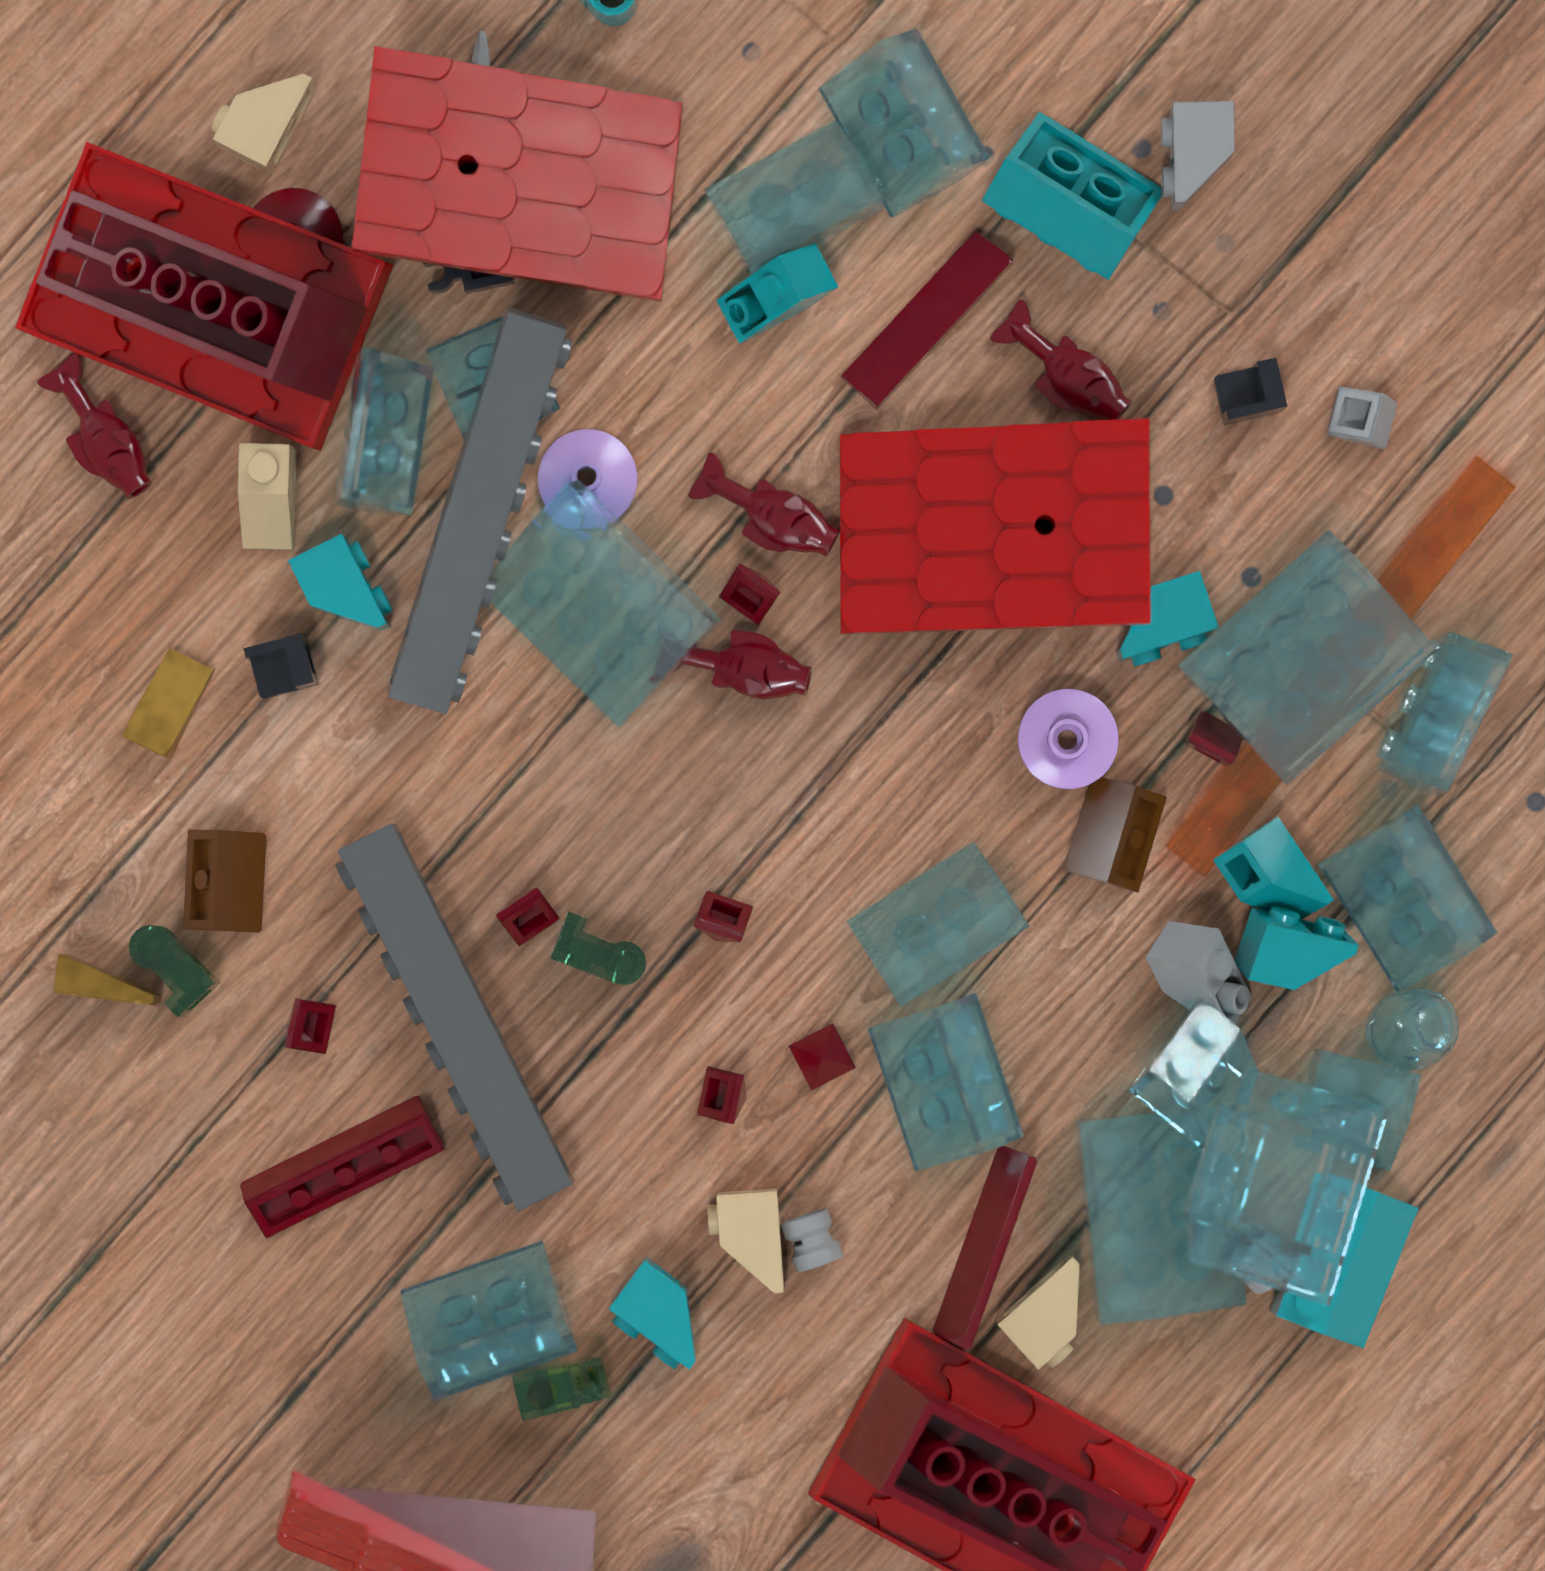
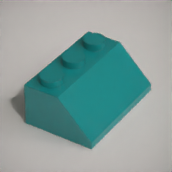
[981,112,1162,280]
[1269,1171,1419,1348]

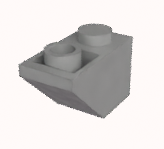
[1160,101,1234,211]
[1145,921,1252,1033]

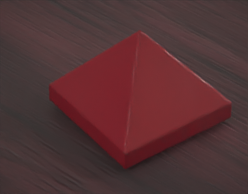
[718,563,781,626]
[496,887,560,946]
[694,891,753,943]
[285,998,336,1054]
[789,1023,856,1091]
[697,1066,746,1124]

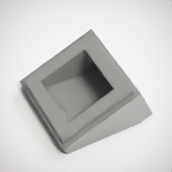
[1327,386,1397,449]

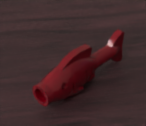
[990,300,1132,420]
[37,353,152,499]
[688,452,840,557]
[655,625,812,700]

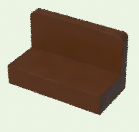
[1064,777,1167,893]
[183,829,266,933]

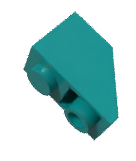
[716,243,839,344]
[288,534,393,631]
[1116,571,1219,667]
[1213,816,1334,919]
[1234,906,1359,990]
[609,1257,697,1370]

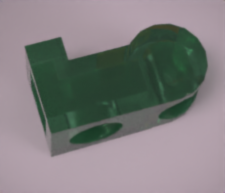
[550,911,647,985]
[128,925,221,1018]
[511,1356,611,1421]

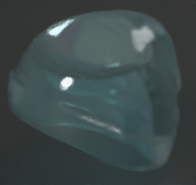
[1366,988,1458,1071]

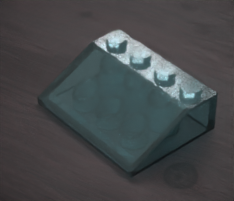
[490,480,722,727]
[1178,530,1437,785]
[1075,1104,1247,1325]

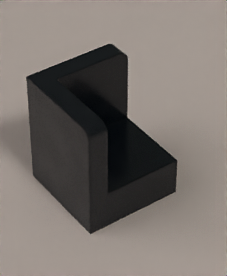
[1213,358,1287,426]
[243,633,319,699]

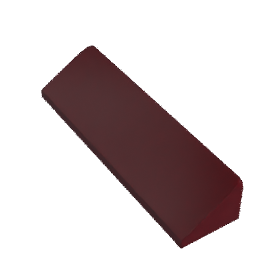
[841,231,1013,410]
[240,1095,446,1239]
[933,1145,1038,1350]

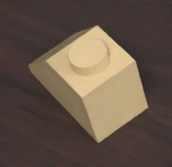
[211,74,317,175]
[238,443,297,550]
[707,1188,784,1293]
[995,1253,1080,1370]

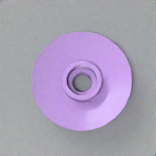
[538,429,638,529]
[1018,689,1119,789]

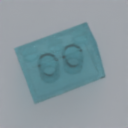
[819,28,990,218]
[704,121,883,276]
[334,348,434,516]
[1376,632,1513,796]
[1318,804,1498,992]
[847,842,1029,1007]
[868,993,1024,1171]
[400,1241,578,1401]

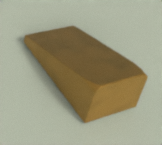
[122,648,215,759]
[53,954,161,1005]

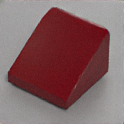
[1184,711,1244,766]

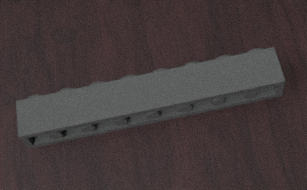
[387,306,572,714]
[335,823,575,1212]

